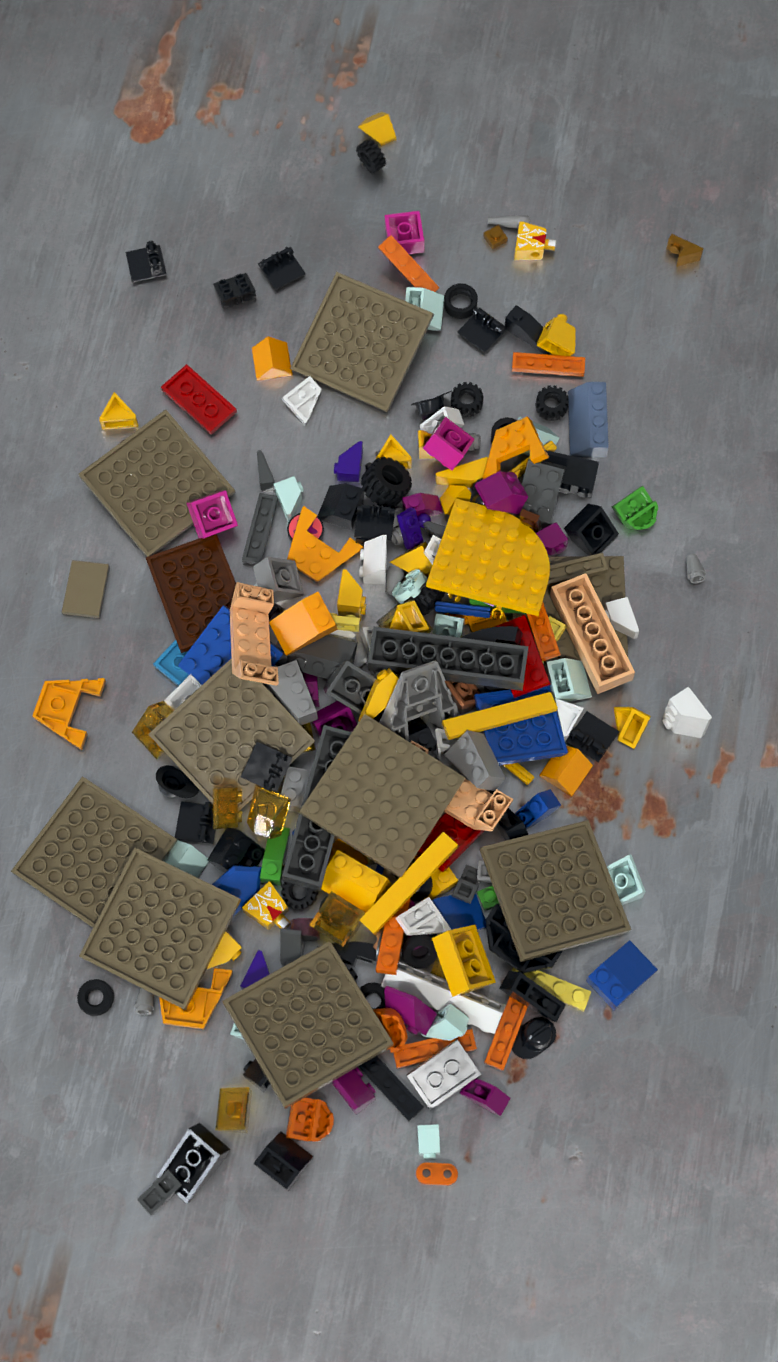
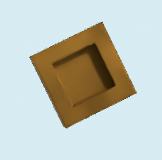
[483,225,508,249]

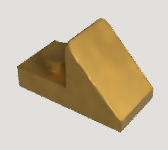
[667,234,704,266]

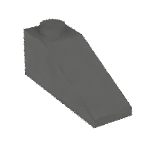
[280,928,305,966]

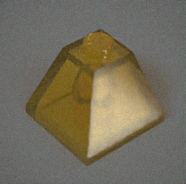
[247,785,291,839]

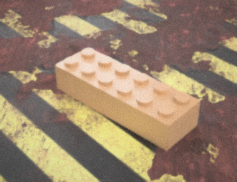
[550,573,635,694]

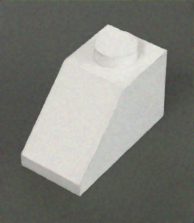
[420,406,464,434]
[604,597,639,639]

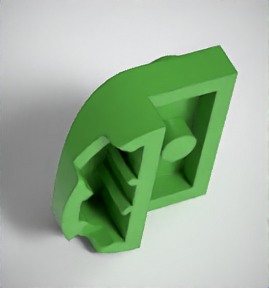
[612,486,658,530]

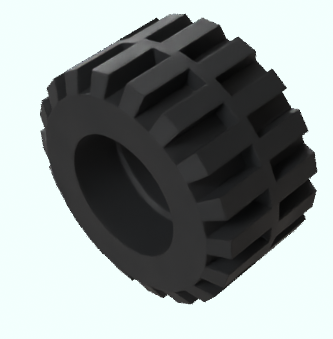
[361,457,412,508]

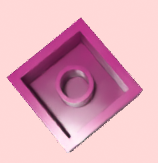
[385,211,424,254]
[423,417,475,471]
[186,490,238,538]

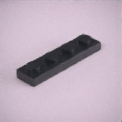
[358,1056,424,1122]

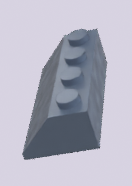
[568,382,609,458]

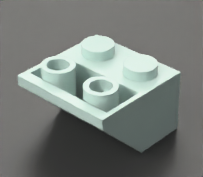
[405,287,444,331]
[545,658,592,702]

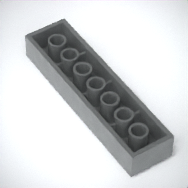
[368,627,528,691]
[281,725,352,891]

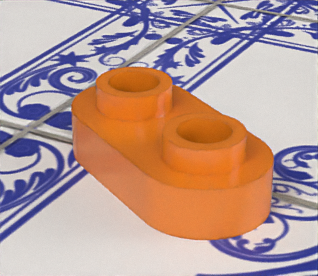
[416,1163,458,1186]

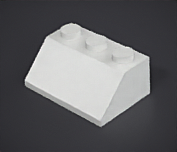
[662,687,712,738]

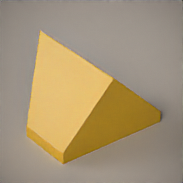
[358,112,396,146]
[99,392,139,430]
[375,434,412,469]
[439,485,471,515]
[390,541,432,576]
[390,600,429,633]
[614,707,651,749]

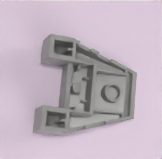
[379,660,458,741]

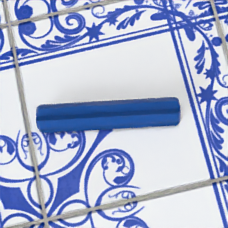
[435,601,491,618]

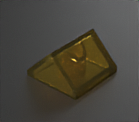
[215,1087,252,1133]

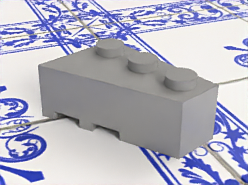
[263,660,318,725]
[444,730,506,791]

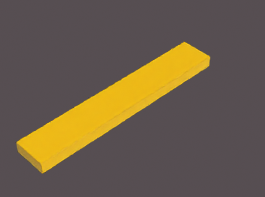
[442,692,558,740]
[360,832,459,935]

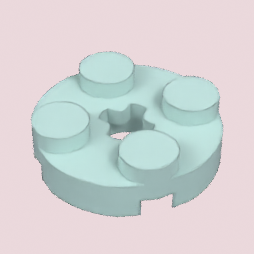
[392,569,428,604]

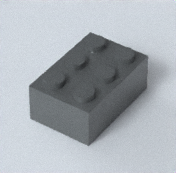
[515,458,566,524]

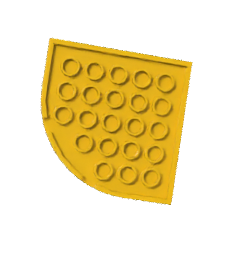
[426,498,550,616]

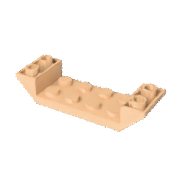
[230,582,279,686]
[410,741,513,831]

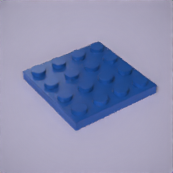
[178,605,284,685]
[474,685,568,766]

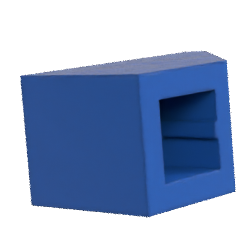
[515,789,561,830]

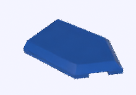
[211,865,262,917]

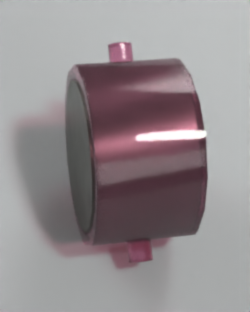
[290,918,320,941]

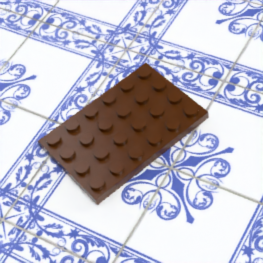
[145,534,236,653]

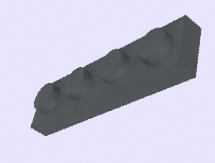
[242,493,278,565]

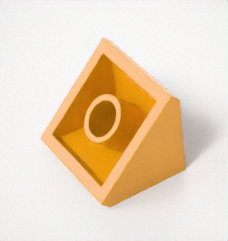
[252,336,292,381]
[539,746,593,797]

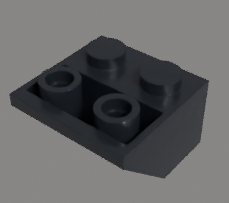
[207,827,265,873]
[253,1131,314,1192]

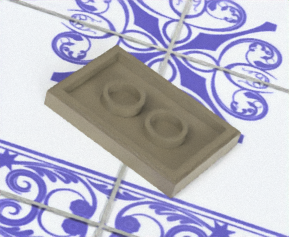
[62,560,110,618]

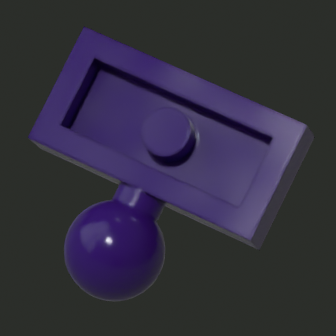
[397,507,431,550]

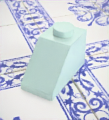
[274,476,304,523]
[421,1004,469,1041]
[418,1124,440,1159]

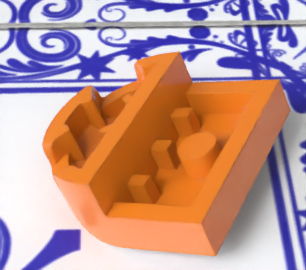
[373,1008,408,1053]
[286,1097,334,1142]

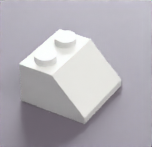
[360,535,387,585]

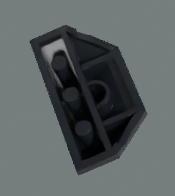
[485,903,563,974]

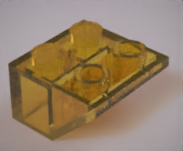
[132,701,173,759]

